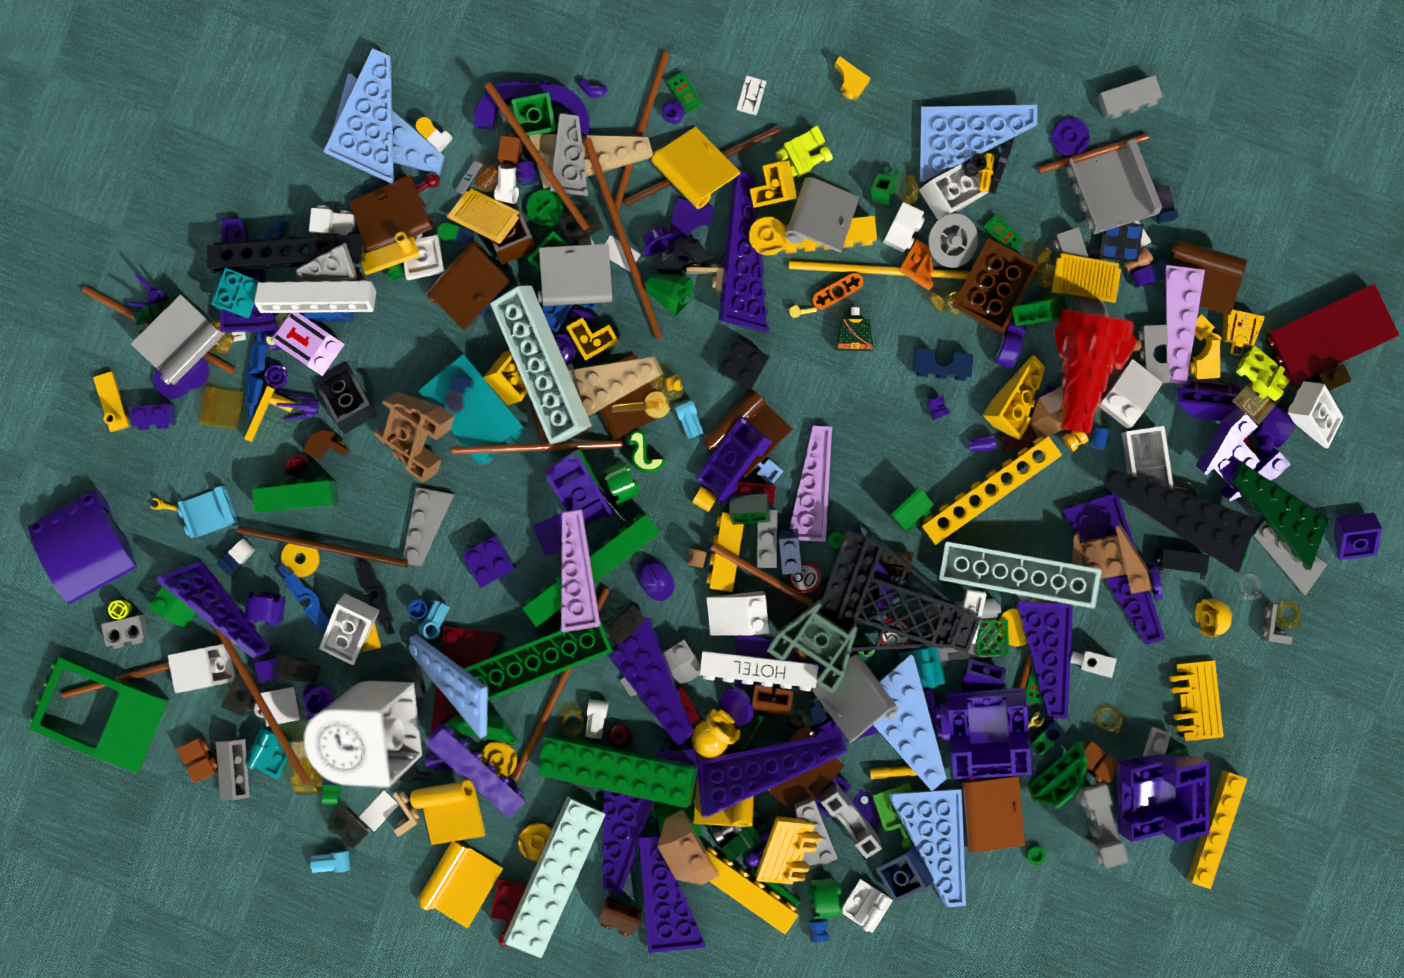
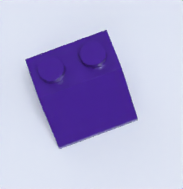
[1334,512,1382,560]

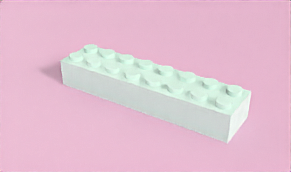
[490,286,592,444]
[939,542,1102,608]
[503,796,606,958]

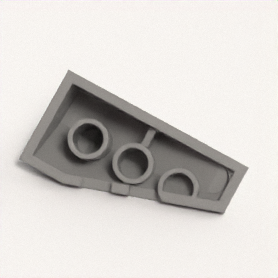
[620,639,701,696]

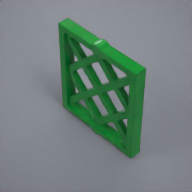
[976,620,1009,656]

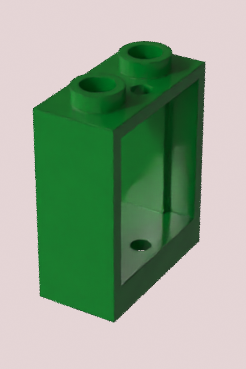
[1012,296,1067,326]

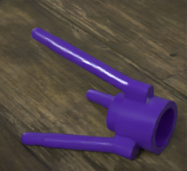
[129,274,169,306]
[276,388,319,421]
[425,737,469,770]

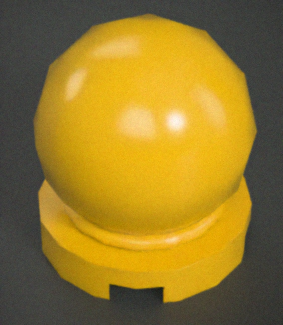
[691,709,740,757]

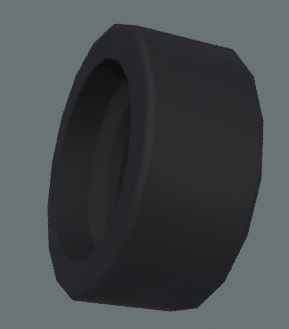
[401,663,426,700]

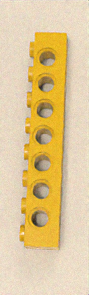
[921,436,1062,545]

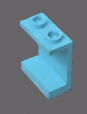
[177,486,238,538]

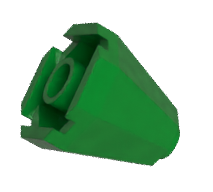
[644,273,694,316]

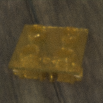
[199,387,243,430]

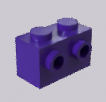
[130,404,176,430]
[961,659,1006,691]
[655,744,698,771]

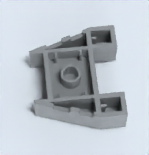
[1075,783,1128,868]

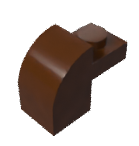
[302,431,350,461]

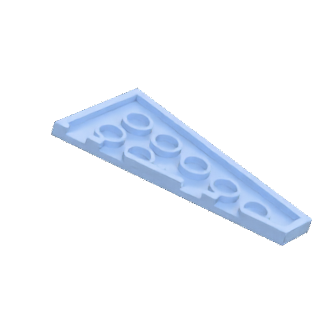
[409,635,487,738]

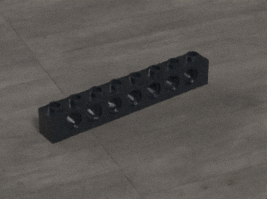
[207,232,366,273]

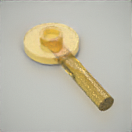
[611,391,671,418]

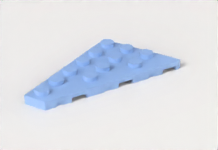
[323,48,394,184]
[332,73,445,175]
[920,105,1037,182]
[873,654,947,791]
[889,789,966,907]

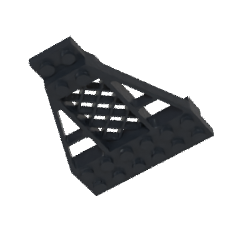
[818,530,981,654]

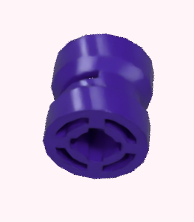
[926,396,950,420]

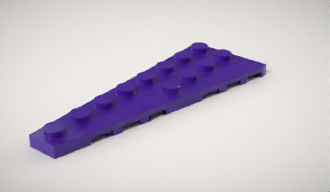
[718,172,769,333]
[1062,494,1165,645]
[697,732,847,818]

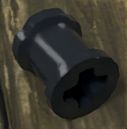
[962,154,987,177]

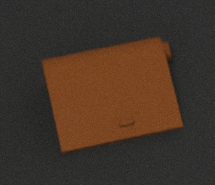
[962,776,1025,852]

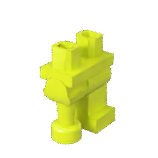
[775,126,833,178]
[1235,345,1290,401]

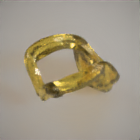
[209,322,235,355]

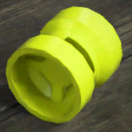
[108,600,133,619]

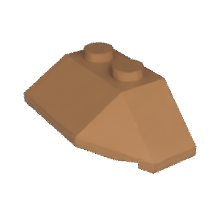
[1029,387,1102,439]
[658,809,720,885]

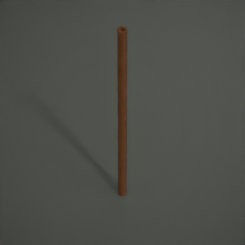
[623,125,781,206]
[237,526,408,567]

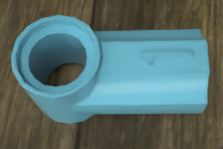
[674,398,703,439]
[418,600,450,639]
[310,850,351,873]

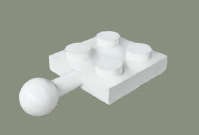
[403,234,445,280]

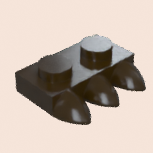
[879,549,913,582]

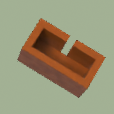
[498,134,524,168]
[752,685,794,716]
[176,737,218,784]
[1083,740,1118,783]

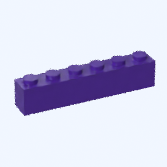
[424,722,526,818]

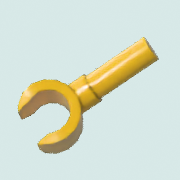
[150,498,179,511]

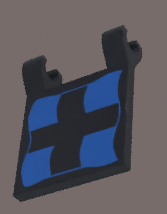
[1087,223,1144,263]

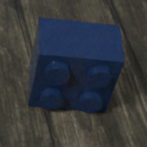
[876,846,934,903]

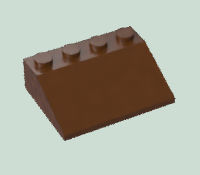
[952,238,1039,335]

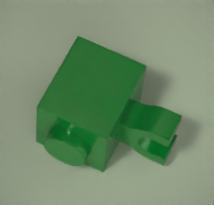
[871,167,899,206]

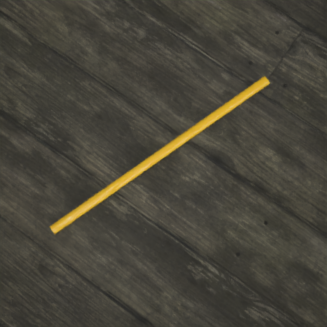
[789,261,970,279]

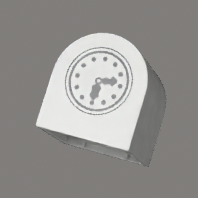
[304,681,422,787]

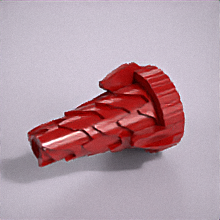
[1054,309,1137,434]

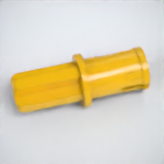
[978,153,995,192]

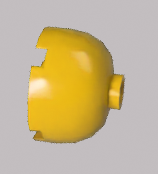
[1195,598,1232,638]

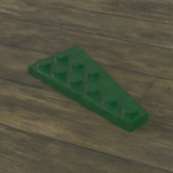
[1231,463,1329,570]

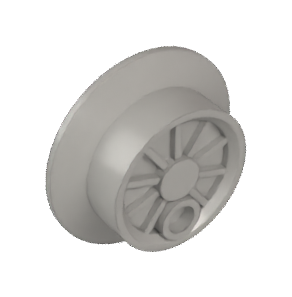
[928,213,978,268]

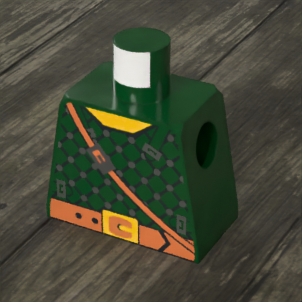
[836,307,874,351]

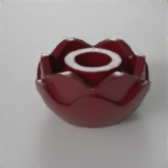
[285,454,308,476]
[607,724,632,748]

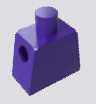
[1254,406,1296,452]

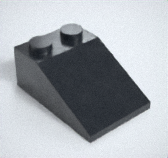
[314,363,377,434]

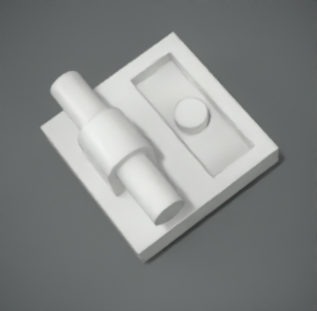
[842,878,893,933]

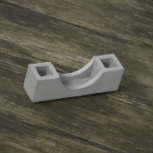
[820,782,882,859]

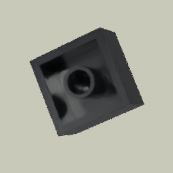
[717,338,770,392]

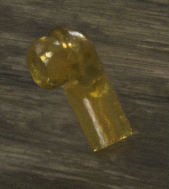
[904,175,919,204]

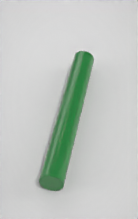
[750,866,800,906]

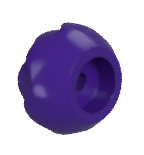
[662,100,685,124]
[264,365,288,388]

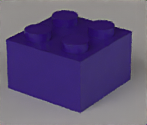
[462,535,516,588]

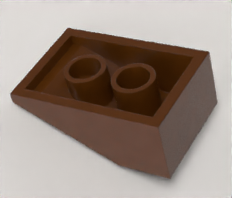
[490,201,536,265]
[597,897,642,936]

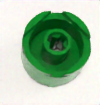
[600,461,640,505]
[809,877,843,919]

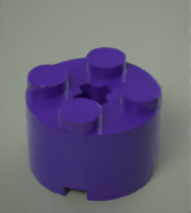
[244,592,286,625]

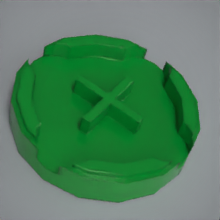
[526,189,564,228]

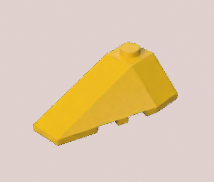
[983,355,1045,440]

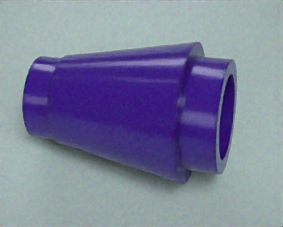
[968,432,997,452]

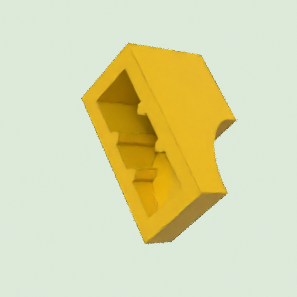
[834,56,871,101]
[1189,336,1220,379]

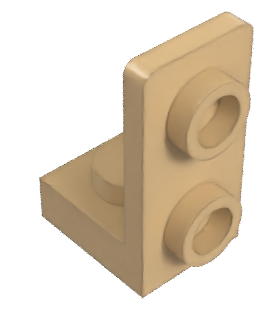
[686,264,724,293]
[393,790,420,837]

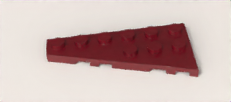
[431,626,502,731]

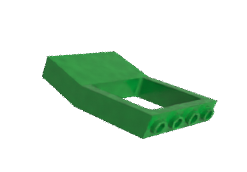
[28,655,169,773]

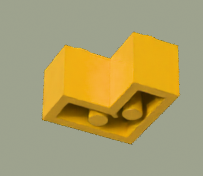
[750,161,797,208]
[566,318,619,362]
[483,350,528,405]

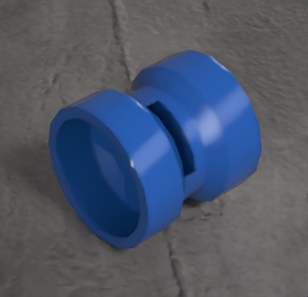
[408,599,430,619]
[808,919,829,942]

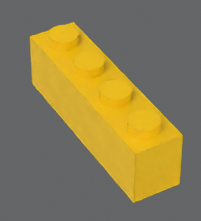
[706,512,744,592]

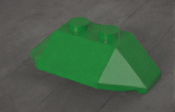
[443,711,518,745]
[1028,741,1088,808]

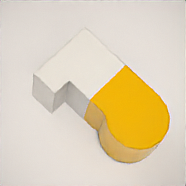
[416,117,453,152]

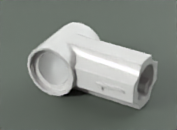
[494,163,519,204]
[585,699,608,739]

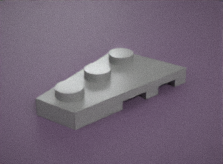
[296,242,357,282]

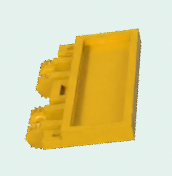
[1169,660,1223,741]
[755,816,821,885]

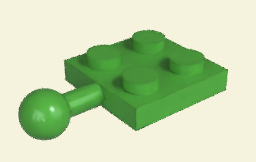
[872,783,914,850]

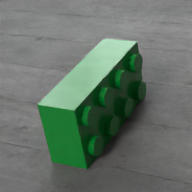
[252,477,339,513]

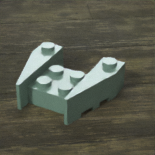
[767,599,857,694]

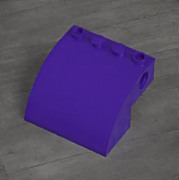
[28,489,137,604]
[947,688,1031,779]
[1117,755,1209,842]

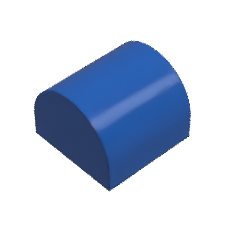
[1089,427,1109,450]

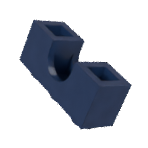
[912,348,974,381]

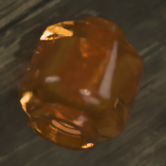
[475,163,498,192]

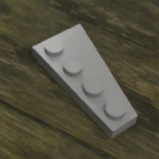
[550,113,588,196]
[403,488,455,566]
[1252,520,1327,596]
[795,797,837,870]

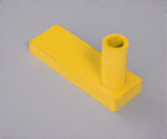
[361,232,420,275]
[93,372,130,432]
[244,386,295,442]

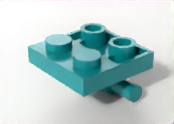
[211,268,262,319]
[899,647,946,688]
[246,727,297,780]

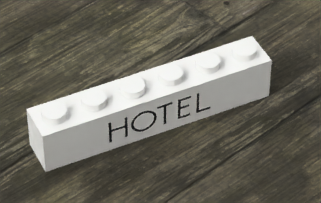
[700,651,818,691]

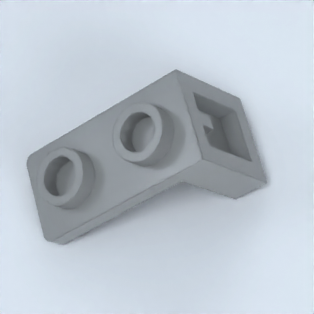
[1262,603,1293,644]

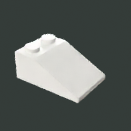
[919,160,989,220]
[1097,359,1163,428]
[1288,381,1343,448]
[706,591,769,635]
[319,594,380,666]

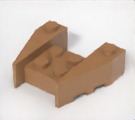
[374,392,454,483]
[1072,523,1152,594]

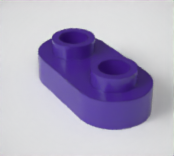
[936,703,950,741]

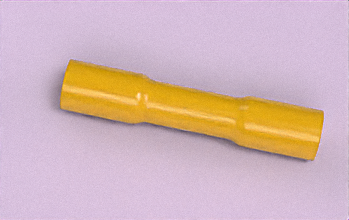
[869,766,918,780]

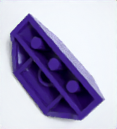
[1177,379,1245,421]

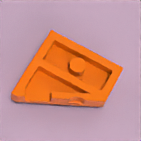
[898,239,933,290]

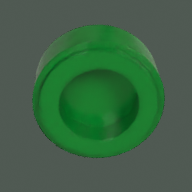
[1026,845,1046,865]

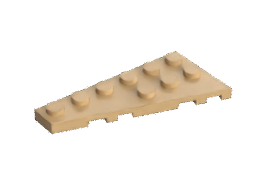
[529,134,653,189]
[568,356,664,417]

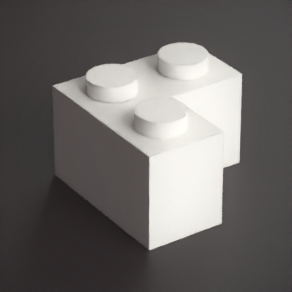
[883,202,925,253]
[309,205,356,237]

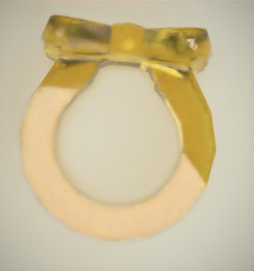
[1277,602,1301,628]
[562,708,585,735]
[1096,708,1124,733]

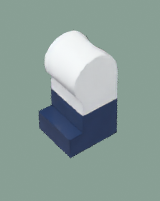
[216,538,255,575]

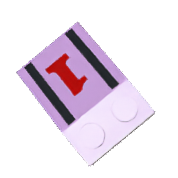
[270,312,344,376]

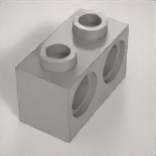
[101,615,149,649]

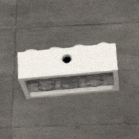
[1121,426,1174,508]

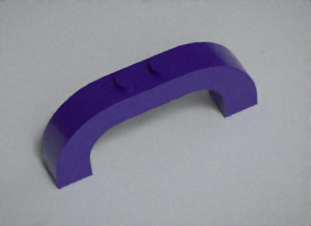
[474,80,590,135]

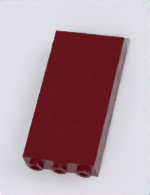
[1265,284,1400,386]

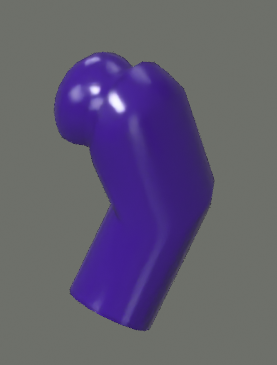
[579,79,607,98]
[568,308,597,325]

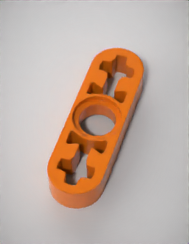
[812,273,863,310]

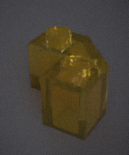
[288,741,323,795]

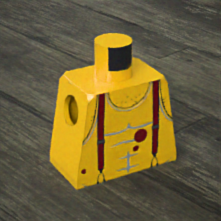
[1222,309,1265,356]

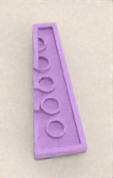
[1165,265,1205,384]
[789,426,832,542]
[561,510,601,632]

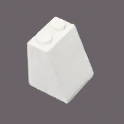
[168,644,236,693]

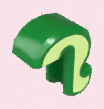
[628,430,666,473]

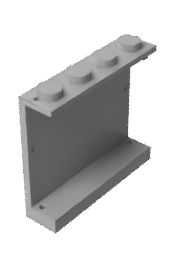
[1066,139,1162,235]

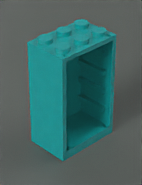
[419,354,526,464]

